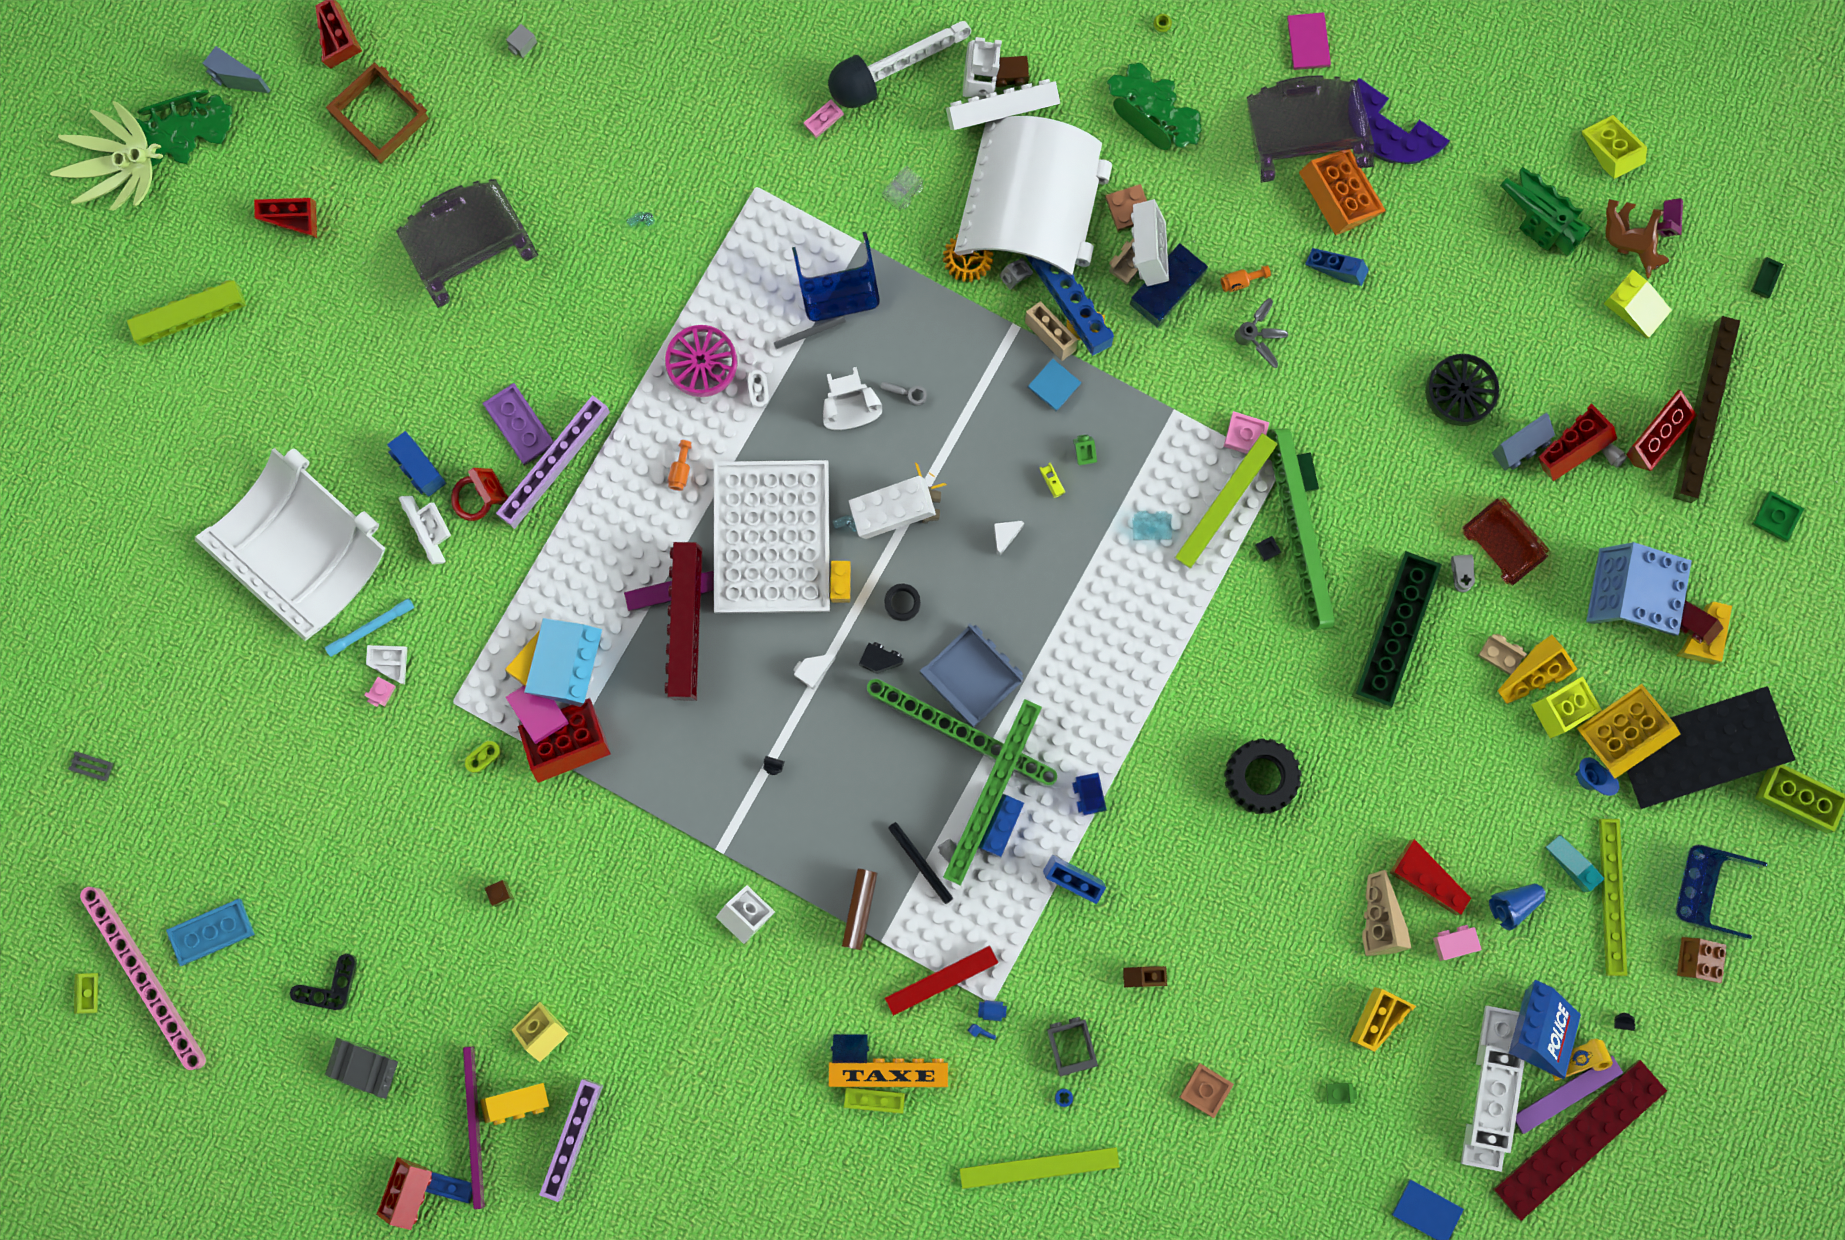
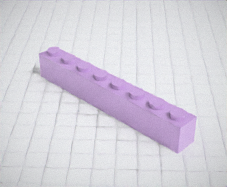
[496,395,610,529]

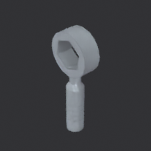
[881,382,927,406]

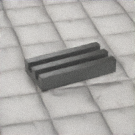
[68,751,114,782]

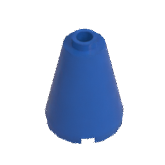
[1489,883,1546,930]

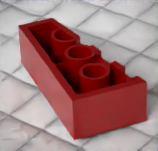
[1539,403,1617,481]
[1390,839,1471,916]

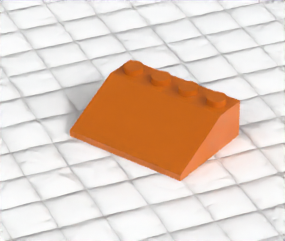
[1299,148,1386,235]

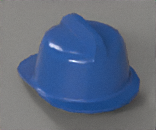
[1575,757,1619,796]

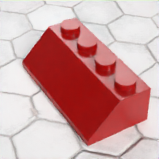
[1626,389,1697,471]

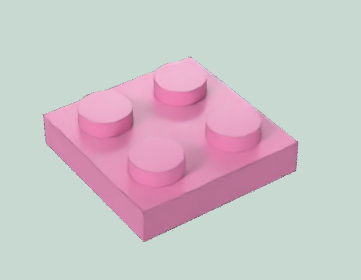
[1223,411,1269,454]

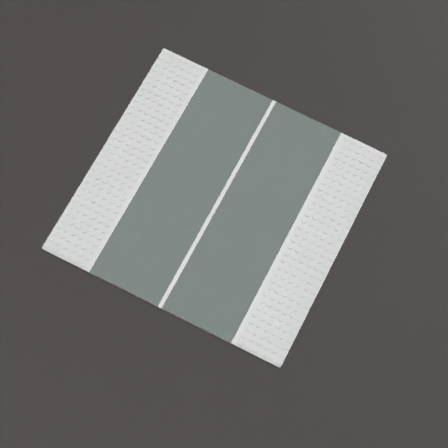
[453,187,1276,1001]

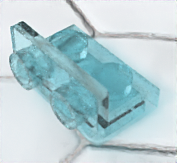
[1132,511,1172,540]

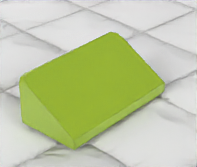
[74,973,98,1014]

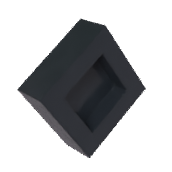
[1255,536,1281,562]

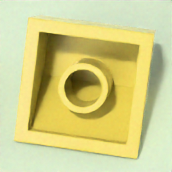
[512,1002,568,1062]

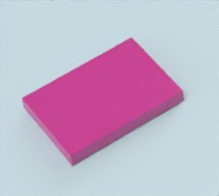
[1287,12,1331,70]
[505,686,569,744]

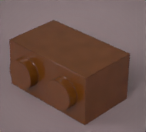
[991,56,1029,88]

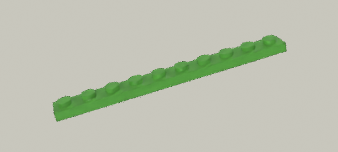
[943,699,1042,886]

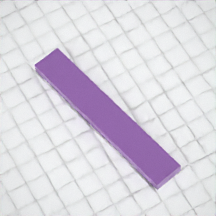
[1515,1055,1623,1134]

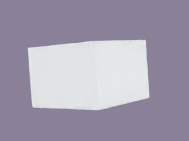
[994,521,1024,556]

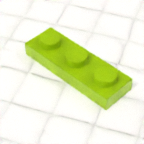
[844,1087,905,1114]

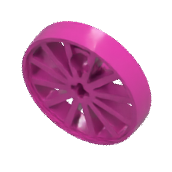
[665,325,738,397]

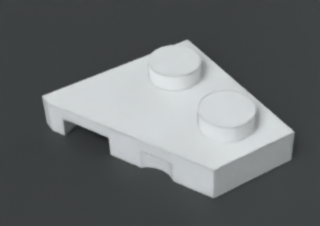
[366,645,407,684]

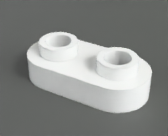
[748,370,769,408]

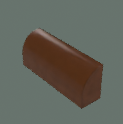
[842,868,878,951]

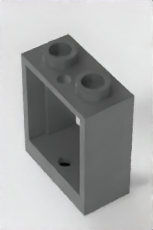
[1047,1017,1098,1076]

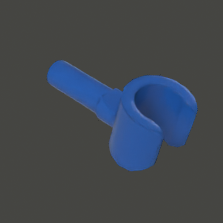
[968,1024,996,1040]

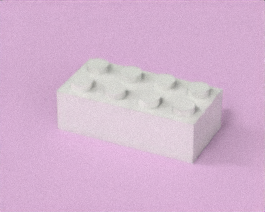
[1131,199,1169,286]
[848,476,936,539]

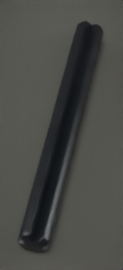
[888,822,953,904]

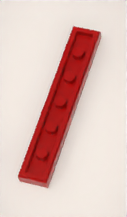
[885,945,999,1016]

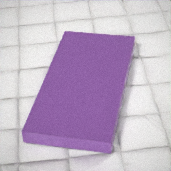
[482,383,554,466]

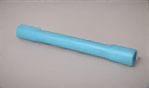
[325,598,415,657]

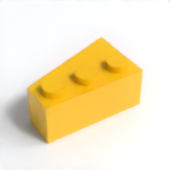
[1350,987,1416,1052]
[480,1083,549,1125]

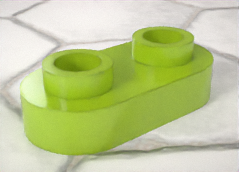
[465,741,501,773]

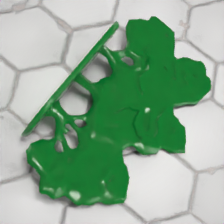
[1107,63,1202,150]
[125,89,233,167]

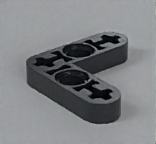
[290,954,357,1010]

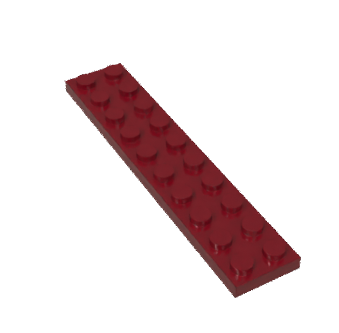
[1493,1060,1667,1221]

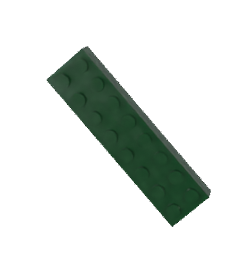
[1351,551,1442,710]

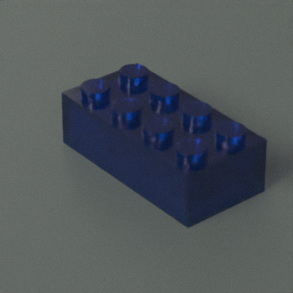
[1129,243,1208,328]

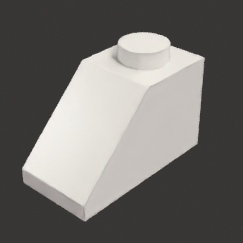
[793,654,836,690]

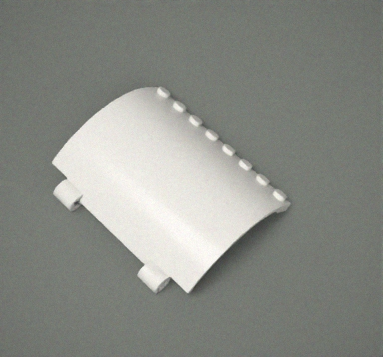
[954,116,1112,275]
[195,448,385,641]

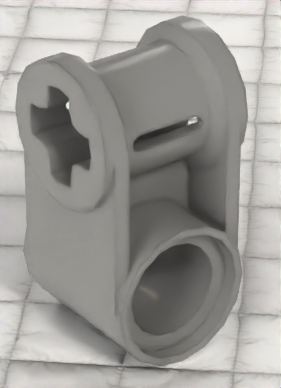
[1451,554,1475,593]

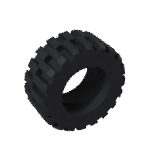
[1224,738,1302,814]

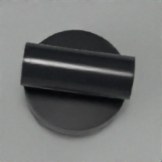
[763,756,785,775]
[1614,1013,1635,1031]

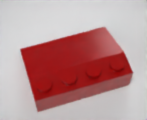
[518,698,611,783]

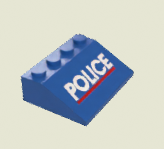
[1509,980,1581,1080]

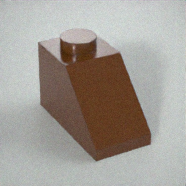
[1123,966,1167,988]

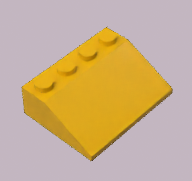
[1577,684,1680,779]

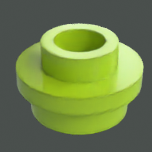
[1153,14,1172,32]

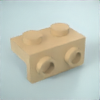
[1109,238,1139,285]

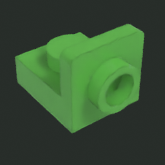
[1073,435,1097,465]
[1326,1083,1357,1104]

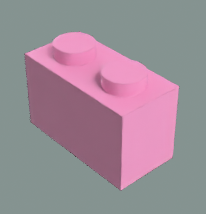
[1433,925,1482,961]

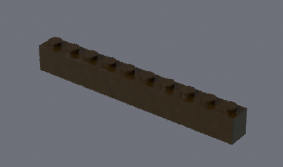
[1673,316,1740,503]

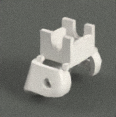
[963,37,1002,99]
[823,367,882,430]

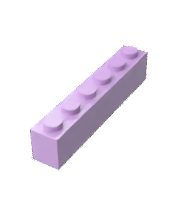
[539,1079,603,1202]

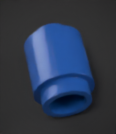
[978,1000,1007,1021]

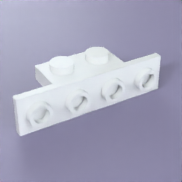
[399,496,451,564]

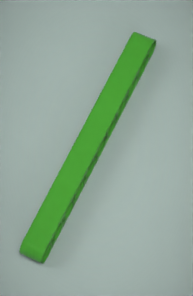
[1267,428,1335,630]
[867,679,1057,787]

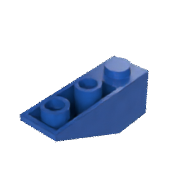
[1305,248,1369,286]

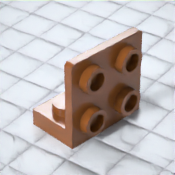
[1677,937,1726,983]

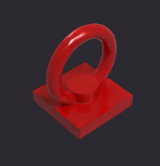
[451,468,508,521]

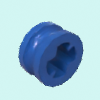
[1055,1089,1073,1107]

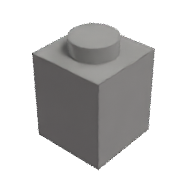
[506,24,537,58]

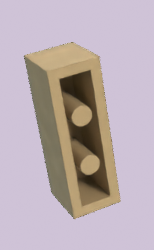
[1025,301,1078,361]

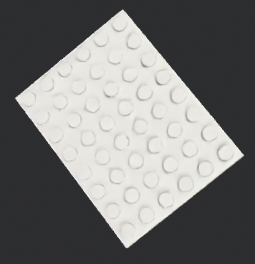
[714,460,830,614]

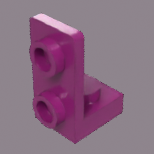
[1657,198,1683,237]

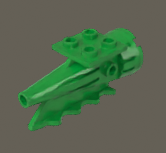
[1500,167,1592,257]

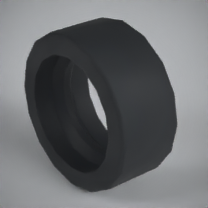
[884,583,921,621]

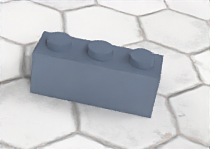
[1492,412,1555,471]

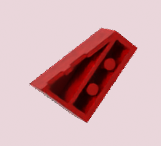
[315,0,362,69]
[254,198,317,238]

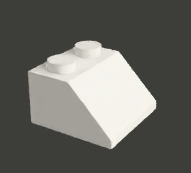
[716,885,775,944]

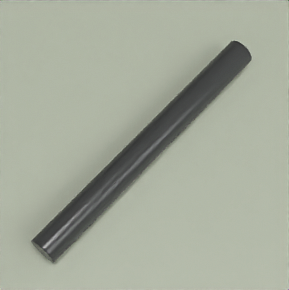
[773,315,846,350]

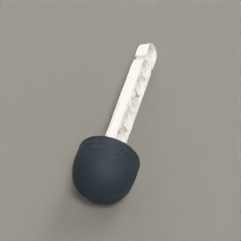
[828,21,971,108]

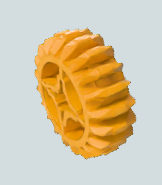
[943,234,993,283]

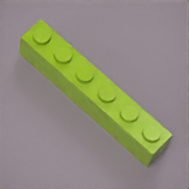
[127,280,247,346]

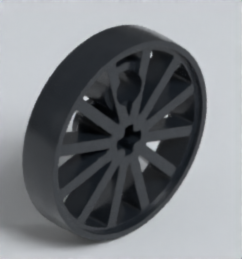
[1425,354,1499,426]

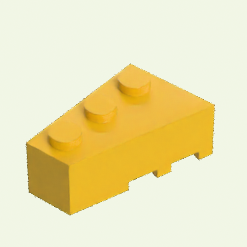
[1677,601,1732,665]

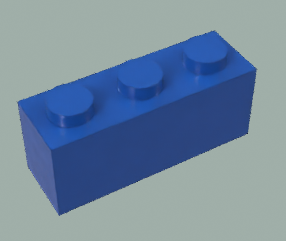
[1043,855,1106,904]

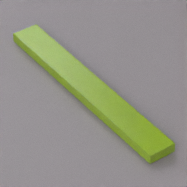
[1174,433,1277,569]
[1599,819,1627,976]
[959,1147,1120,1189]

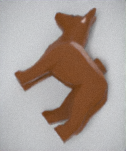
[1605,199,1669,279]

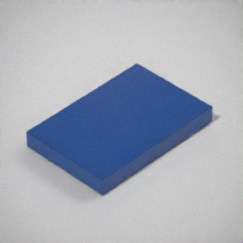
[1392,1179,1464,1240]

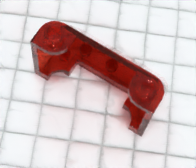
[1462,496,1551,586]

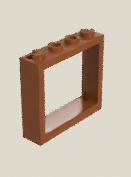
[326,62,429,164]

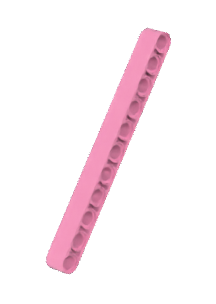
[80,887,206,1070]

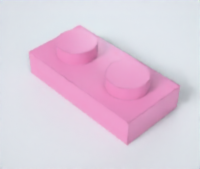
[804,99,844,138]

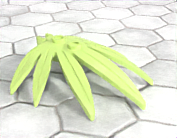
[50,101,163,211]

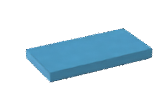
[166,899,255,966]

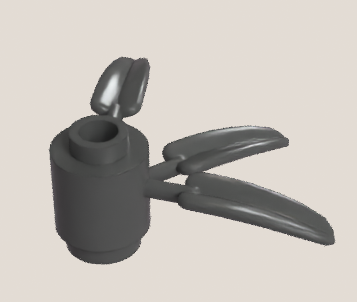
[1234,298,1288,368]

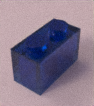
[1072,772,1107,817]

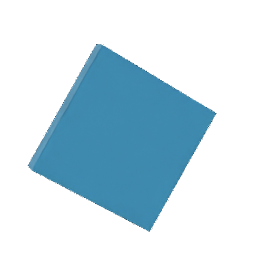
[1028,359,1081,412]

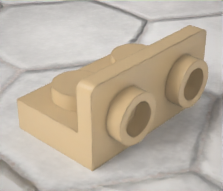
[1478,634,1526,675]

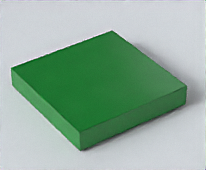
[1752,491,1805,542]

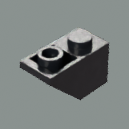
[859,642,904,674]

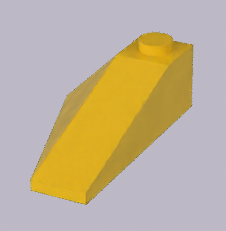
[1498,634,1578,704]

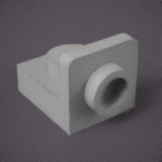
[1000,258,1033,289]

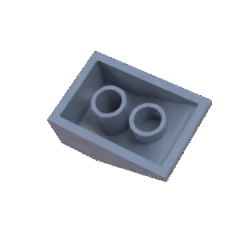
[202,46,271,93]

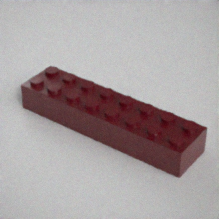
[665,542,702,701]

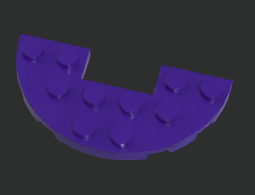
[1347,78,1450,165]

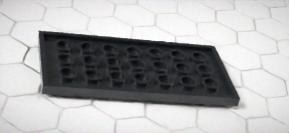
[1627,686,1796,809]

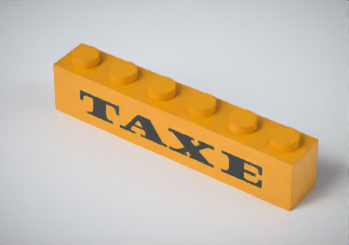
[829,1058,948,1087]

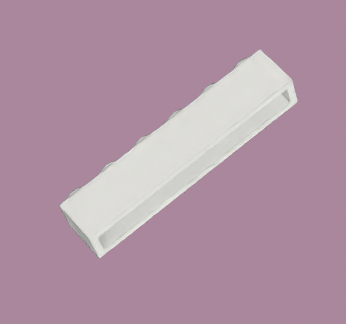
[946,79,1060,130]

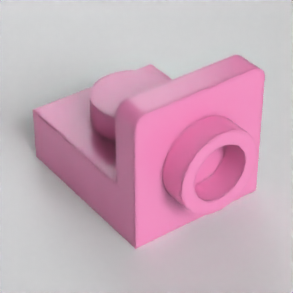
[364,677,396,707]

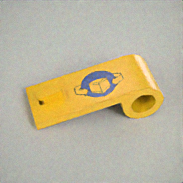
[1552,1039,1613,1081]

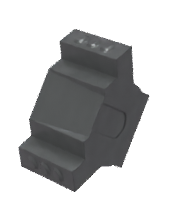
[325,1038,398,1099]

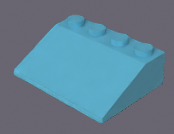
[524,618,602,707]

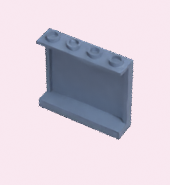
[920,624,1024,728]

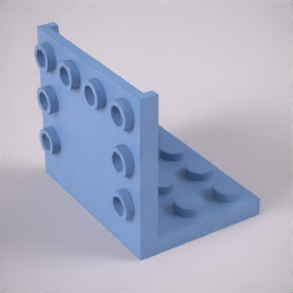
[1586,542,1692,636]

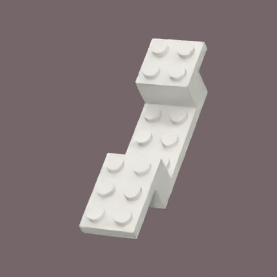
[1461,1006,1525,1172]

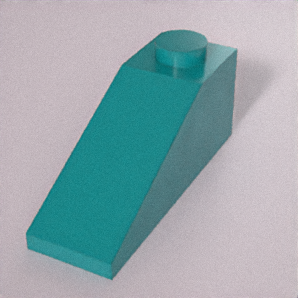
[1545,835,1604,892]

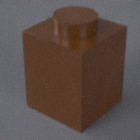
[485,880,514,907]

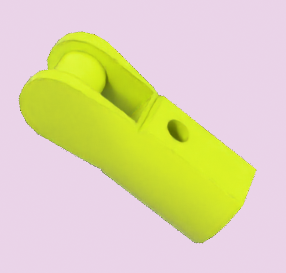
[1039,463,1065,498]

